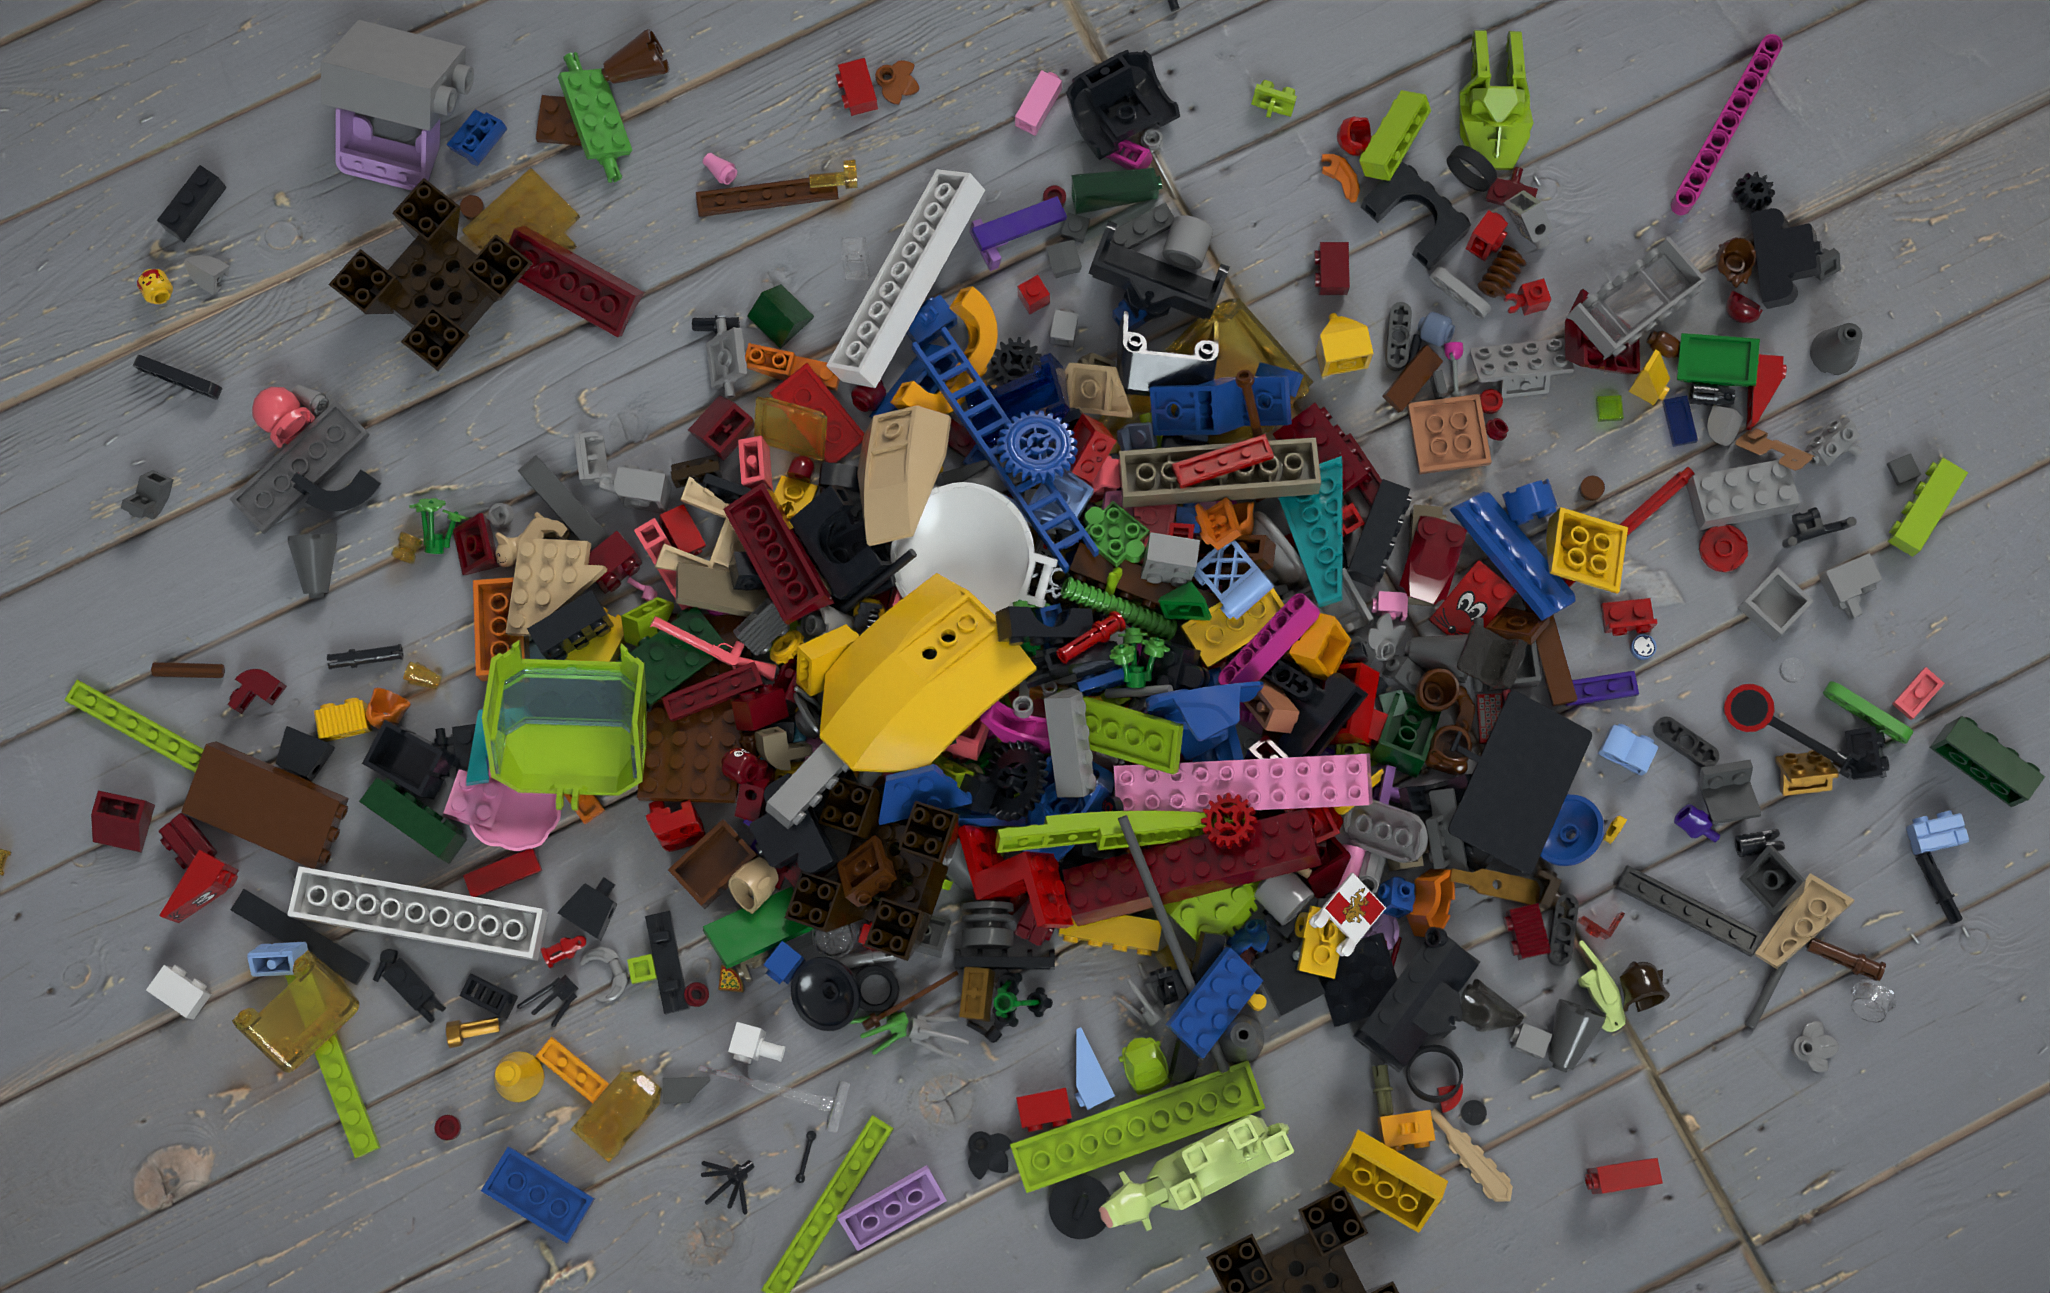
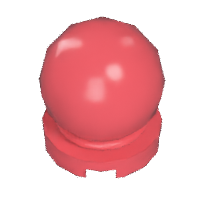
[252,386,315,448]

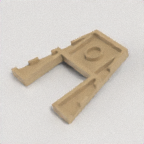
[654,477,745,572]

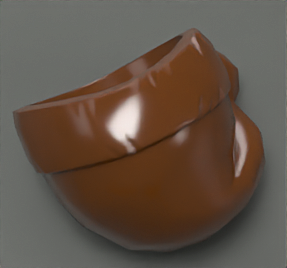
[1415,669,1467,712]

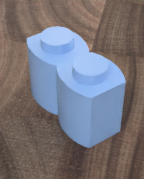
[1598,724,1658,776]

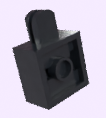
[1138,637,1210,691]

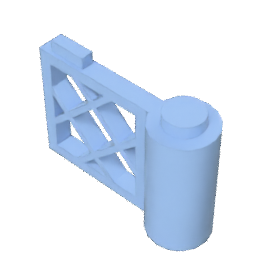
[1194,540,1275,619]

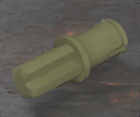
[1372,1065,1394,1117]

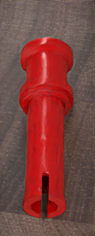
[1057,611,1126,663]

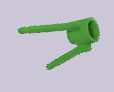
[849,1011,909,1055]

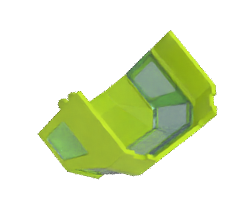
[482,640,647,811]

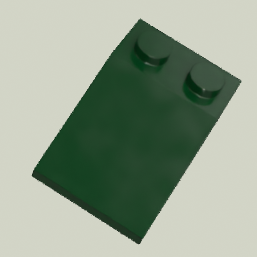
[1370,689,1441,778]

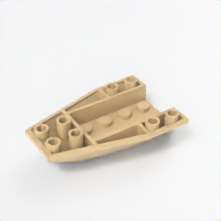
[857,405,951,546]

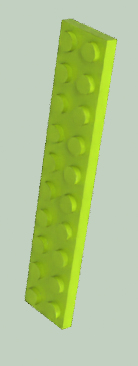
[1010,1061,1266,1193]

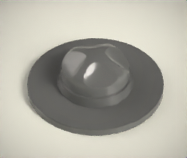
[794,692,822,739]

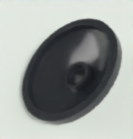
[791,957,861,1031]

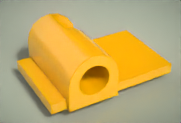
[774,475,818,527]
[1295,906,1346,979]

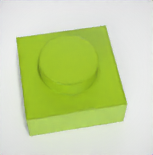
[627,954,657,985]

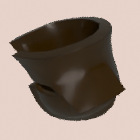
[1620,961,1670,1012]

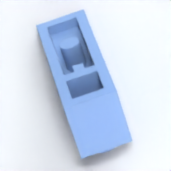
[1074,1027,1115,1111]

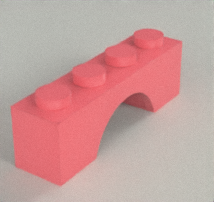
[634,518,701,610]

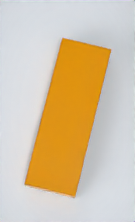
[535,1037,610,1104]

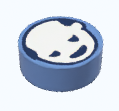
[1630,634,1657,660]

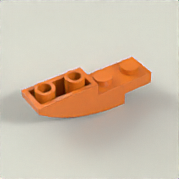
[745,343,840,391]

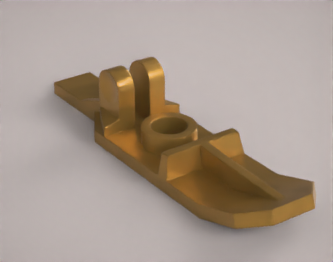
[1449,868,1540,905]

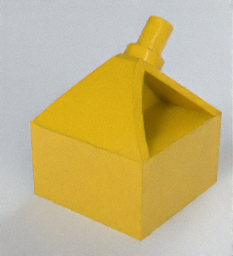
[1316,313,1374,377]

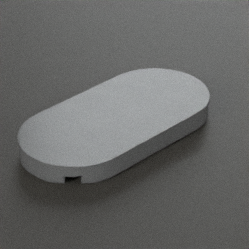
[1343,800,1428,863]

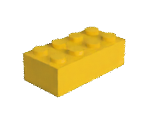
[1329,1129,1448,1233]

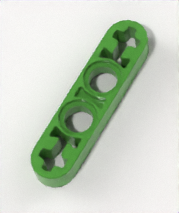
[1823,681,1913,744]

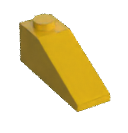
[1628,349,1670,406]

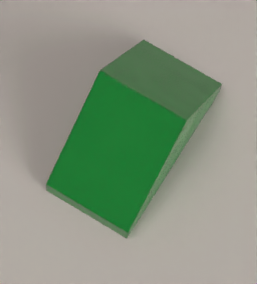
[1158,581,1212,621]

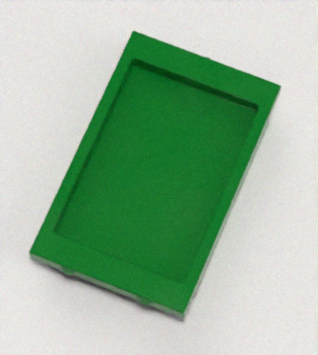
[1677,333,1760,387]

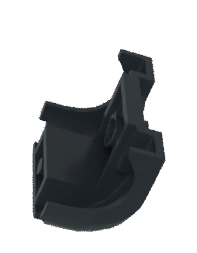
[1066,50,1180,160]

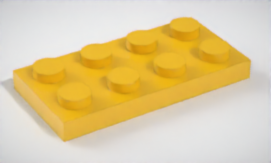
[1180,588,1284,669]

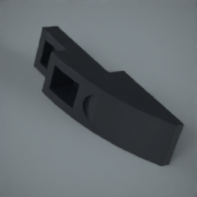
[1025,641,1122,689]

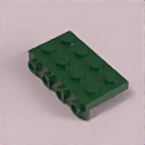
[617,607,729,707]

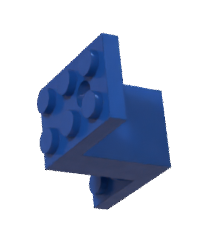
[1150,376,1292,436]

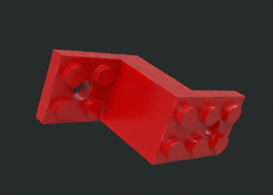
[958,825,1074,929]

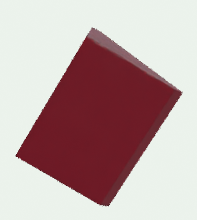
[453,513,500,575]

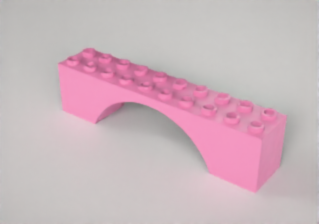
[1114,753,1373,812]

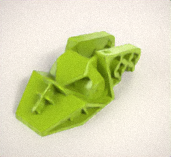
[1459,30,1534,170]

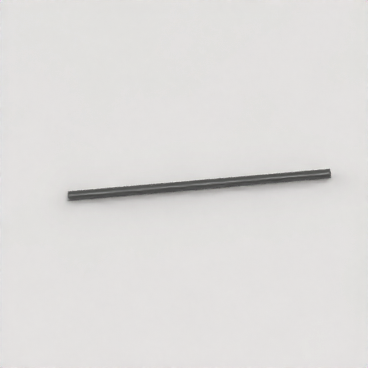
[1118,815,1229,1073]

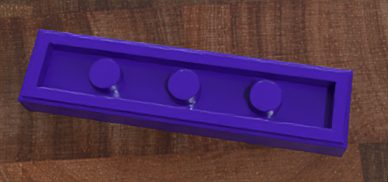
[971,197,1067,252]

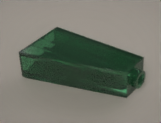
[1071,168,1162,215]

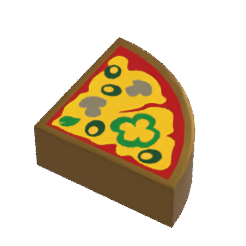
[718,965,744,993]

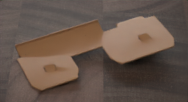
[1735,428,1815,471]

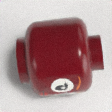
[721,748,759,784]

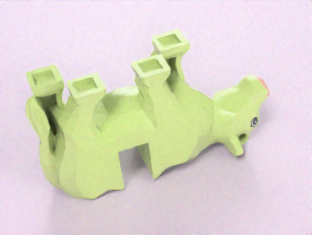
[1099,1115,1294,1231]

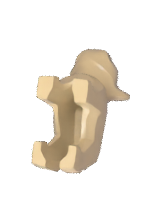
[495,512,570,568]

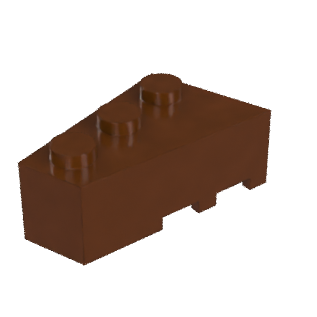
[1191,535,1276,590]

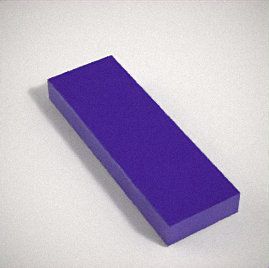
[1565,670,1639,707]

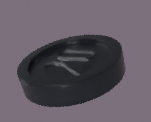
[1461,1100,1487,1126]

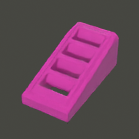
[1106,140,1153,177]

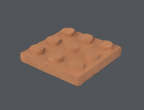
[1407,394,1492,475]

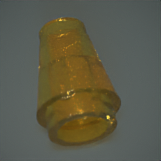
[403,661,442,690]

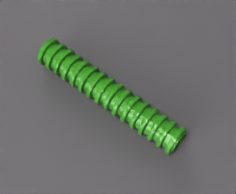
[1061,577,1178,641]

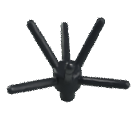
[701,1160,755,1215]

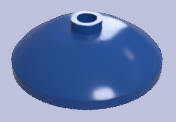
[1540,794,1605,866]

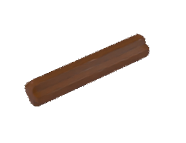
[151,662,225,678]

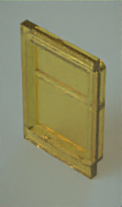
[754,396,827,461]

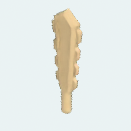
[1431,1107,1513,1202]

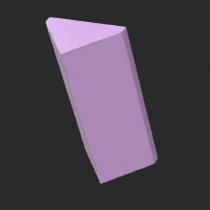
[837,1165,947,1251]

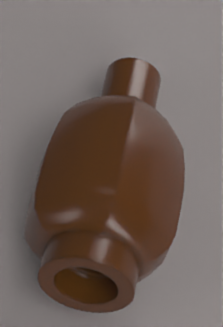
[1646,330,1680,358]

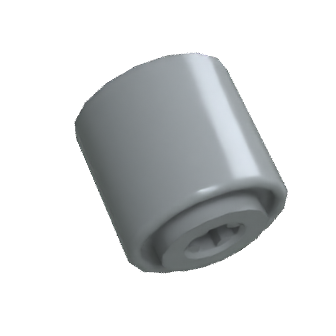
[1162,215,1213,269]
[1254,872,1315,925]

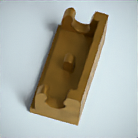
[959,967,995,1022]

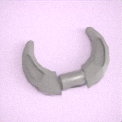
[580,947,628,1002]

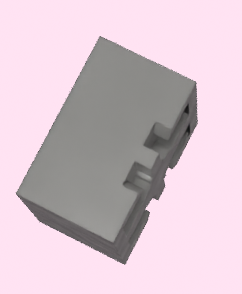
[1738,567,1814,641]

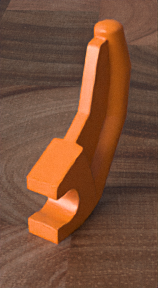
[1321,154,1360,203]

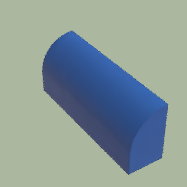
[869,343,959,419]

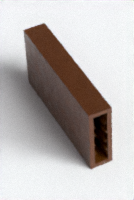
[181,741,349,869]

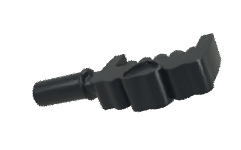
[853,602,882,636]

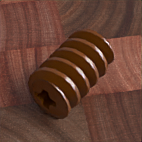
[1477,245,1526,298]

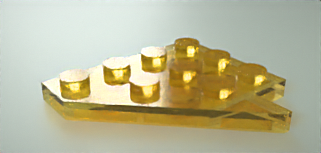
[462,168,580,249]

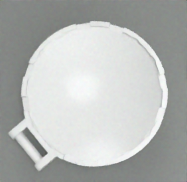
[891,482,1058,616]

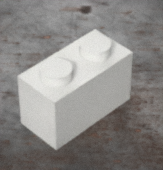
[146,965,212,1020]

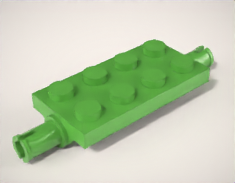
[558,52,632,183]

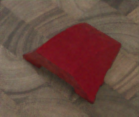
[1565,289,1640,375]

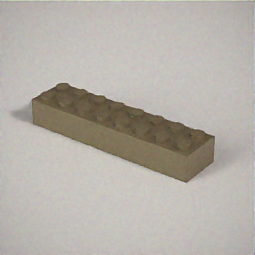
[1118,437,1321,508]

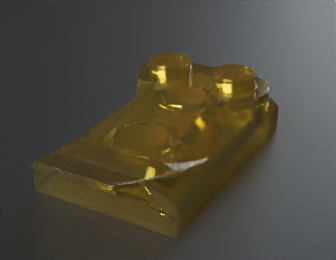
[571,1070,662,1163]

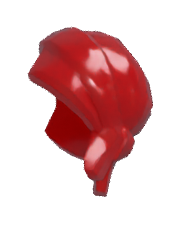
[1337,116,1372,156]

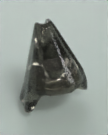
[1461,979,1524,1032]

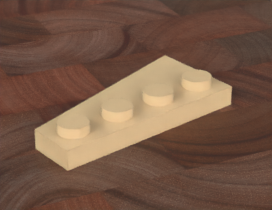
[1755,873,1854,969]

